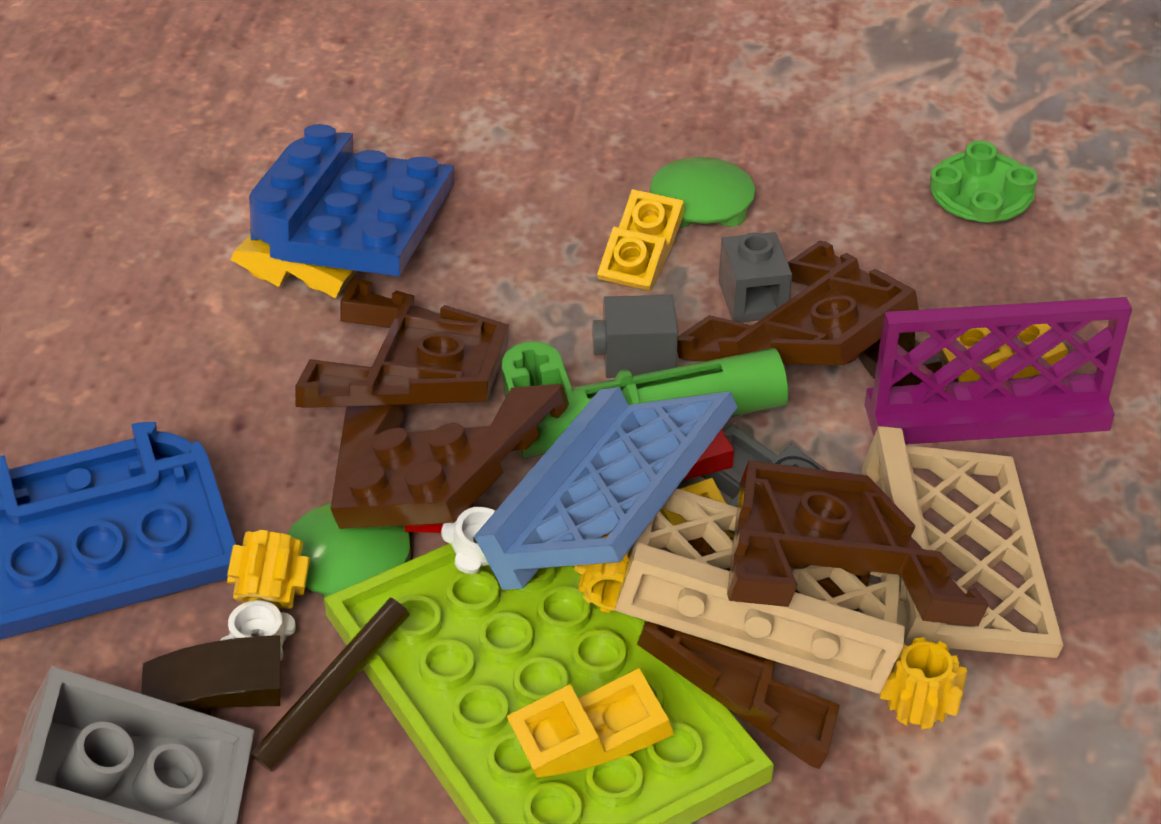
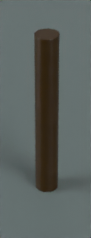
[250,597,410,772]

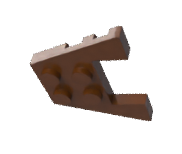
[677,240,919,366]
[295,278,509,408]
[330,384,569,529]
[727,460,989,626]
[637,537,870,769]

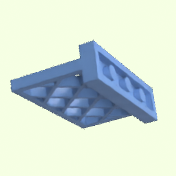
[474,387,738,590]

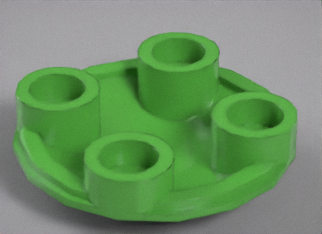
[929,141,1038,223]
[650,156,755,228]
[288,502,411,600]

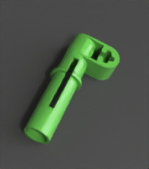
[502,341,788,459]

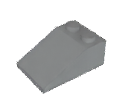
[0,666,254,824]

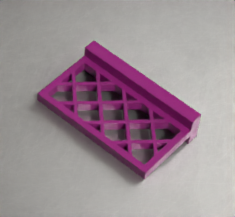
[864,297,1132,444]

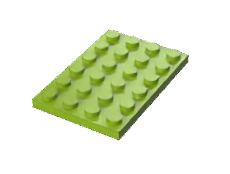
[324,540,774,824]

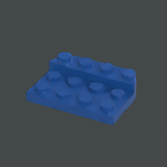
[249,124,454,276]
[0,422,236,640]

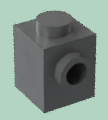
[718,232,792,322]
[592,295,678,378]

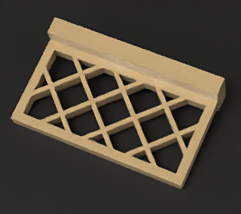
[861,426,1064,658]
[615,488,905,694]

